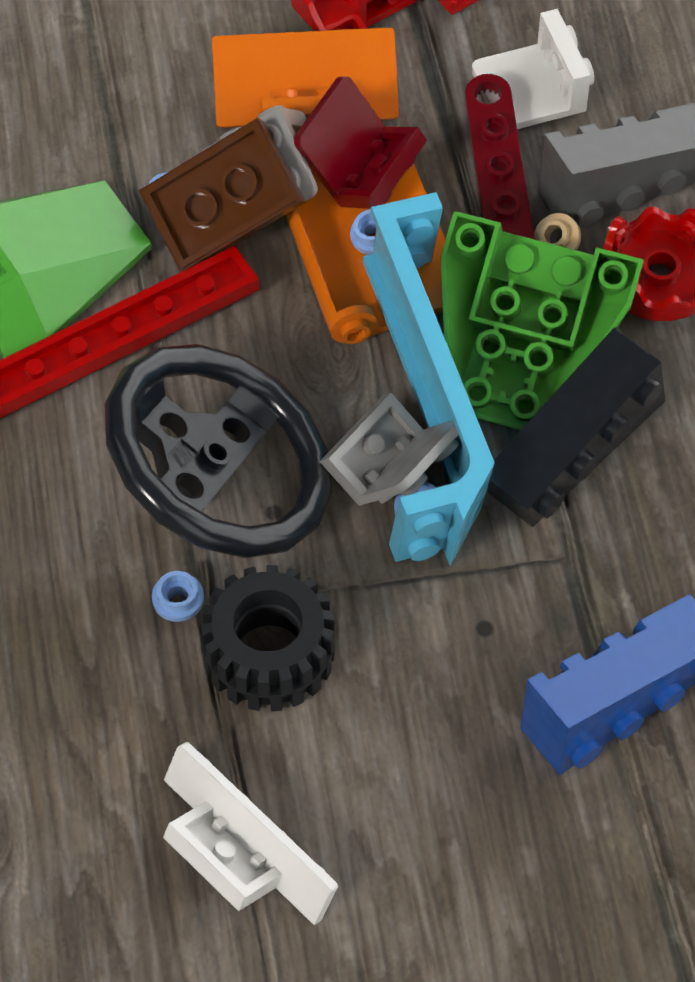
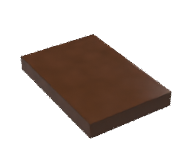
[138,117,306,272]

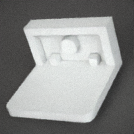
[472,9,594,129]

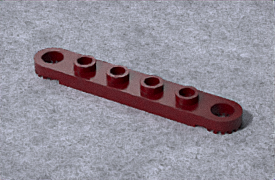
[465,74,535,240]

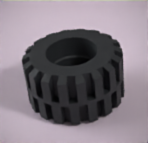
[201,565,335,712]

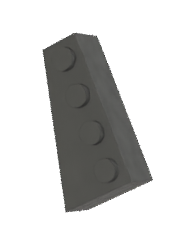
[538,103,695,228]

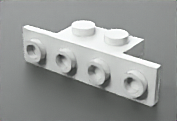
[163,742,338,925]

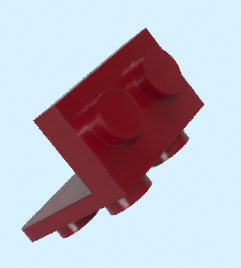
[294,77,427,209]

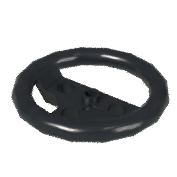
[104,344,332,558]

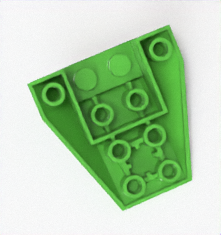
[0,180,152,359]
[440,211,644,431]

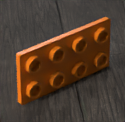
[212,28,399,129]

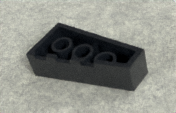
[487,327,665,527]

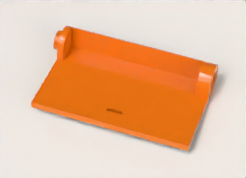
[286,126,446,344]

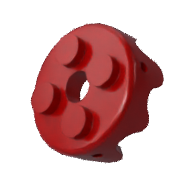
[603,206,695,321]

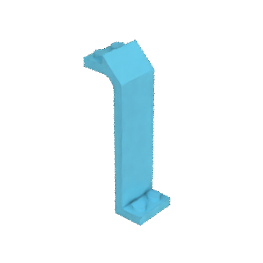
[362,192,495,566]

